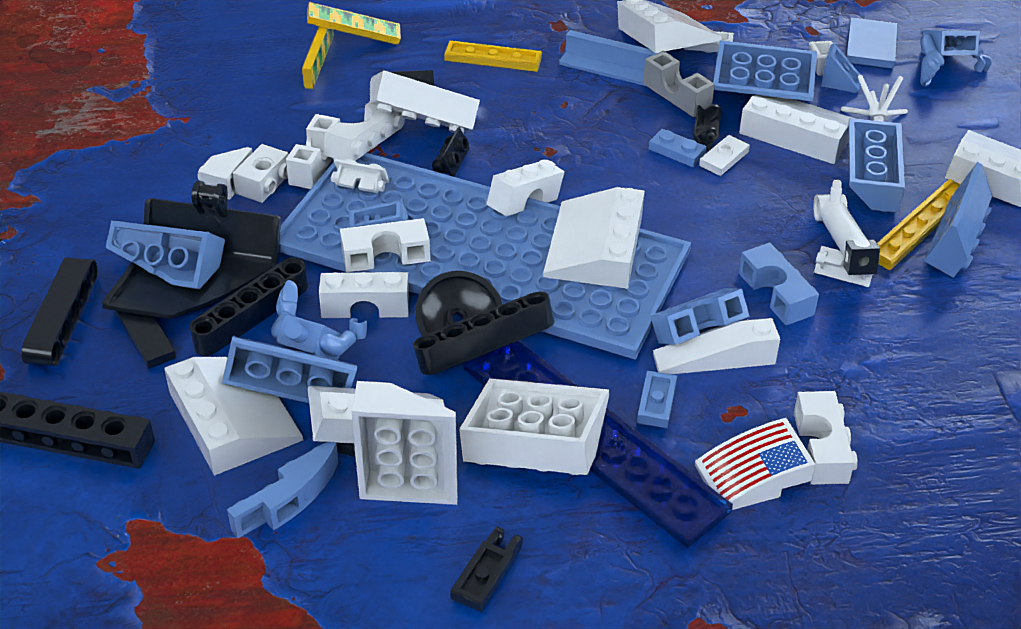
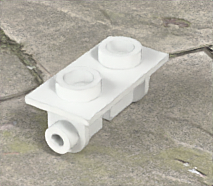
[331,159,390,193]
[814,246,873,287]

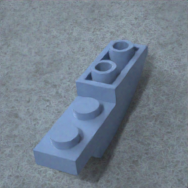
[227,442,339,538]

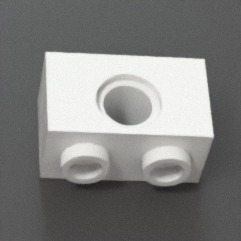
[232,144,289,203]

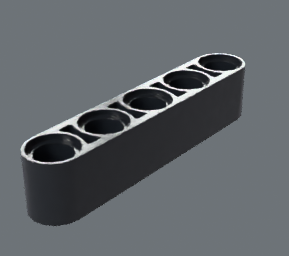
[22,257,98,366]
[190,258,308,356]
[413,291,555,375]

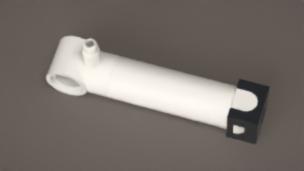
[813,180,880,275]

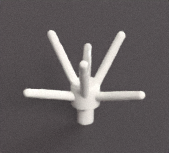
[841,75,908,121]

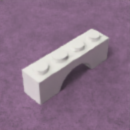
[324,102,405,161]

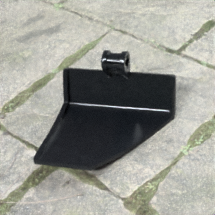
[102,181,281,319]

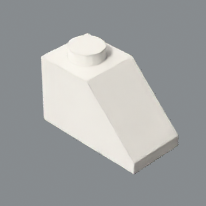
[198,147,252,200]

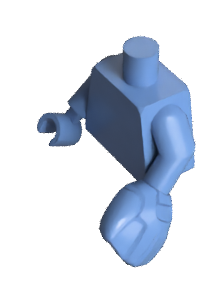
[920,29,992,86]
[271,280,367,360]

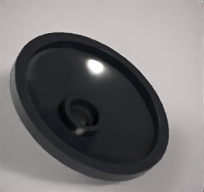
[415,271,502,336]

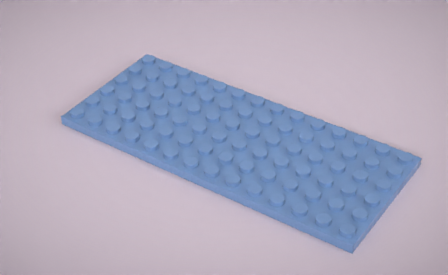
[280,153,691,360]

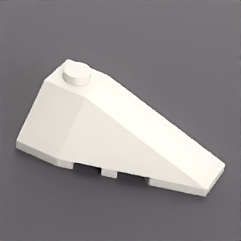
[653,318,780,374]

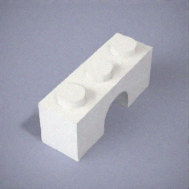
[286,114,340,189]
[486,160,565,217]
[340,218,430,272]
[319,272,409,318]
[794,391,857,484]

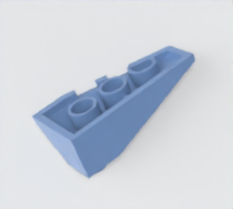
[106,220,225,289]

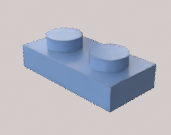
[649,129,706,167]
[637,371,677,428]

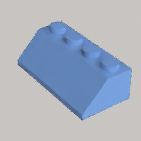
[848,118,905,212]
[924,162,992,278]
[222,336,357,403]

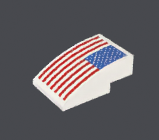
[695,418,815,513]

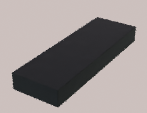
[115,311,176,369]

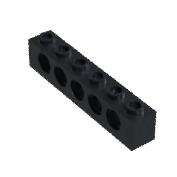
[0,392,155,469]

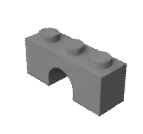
[643,51,715,117]

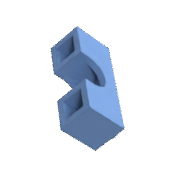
[738,243,819,325]
[650,288,750,345]

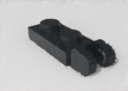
[450,527,524,612]

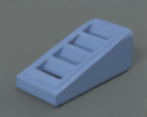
[349,200,408,228]

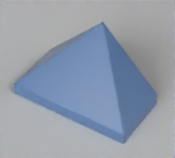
[821,43,861,93]

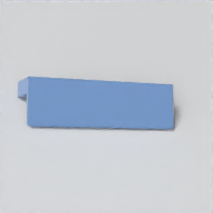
[559,30,657,86]

